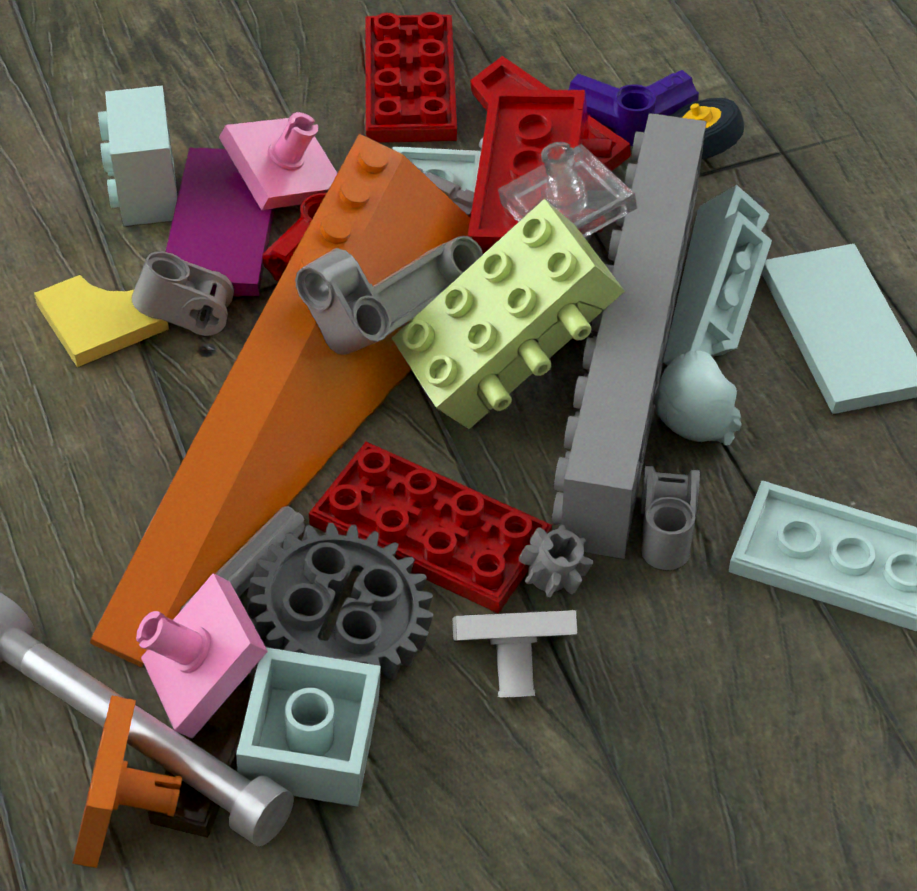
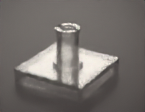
[498,142,638,238]

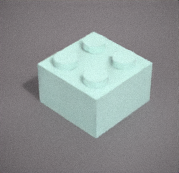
[98,85,178,226]
[236,647,381,806]

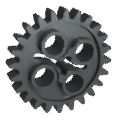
[247,523,433,680]

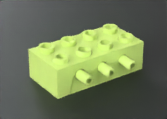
[392,199,625,429]

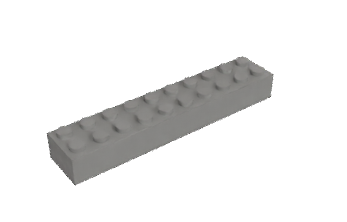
[552,113,706,559]

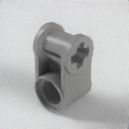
[132,251,234,336]
[641,466,700,570]

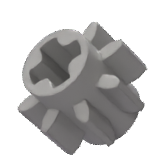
[519,524,593,597]

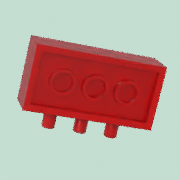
[467,89,612,254]

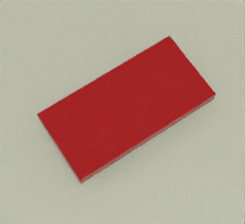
[365,12,457,143]
[308,441,552,614]

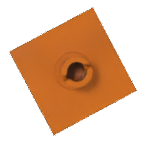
[72,695,182,868]

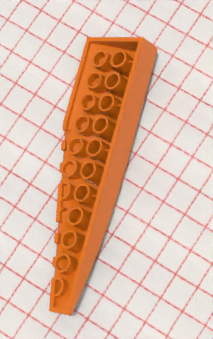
[90,134,470,668]

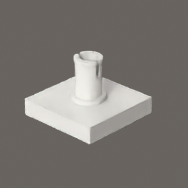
[452,610,577,697]

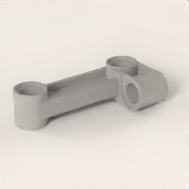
[295,236,483,355]

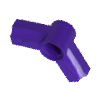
[568,70,699,146]

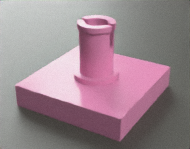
[219,112,337,210]
[136,573,268,738]

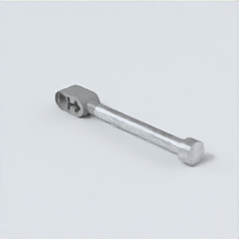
[0,593,294,846]

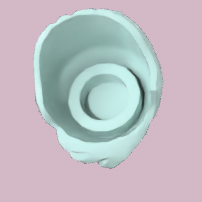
[654,350,742,445]

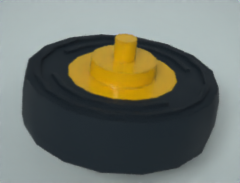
[670,98,745,160]

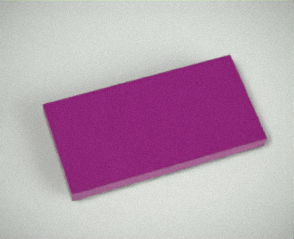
[165,147,275,297]

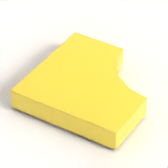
[34,275,169,367]

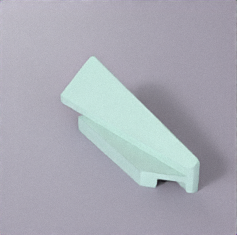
[663,185,772,365]

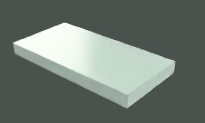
[762,244,917,414]
[728,481,917,631]

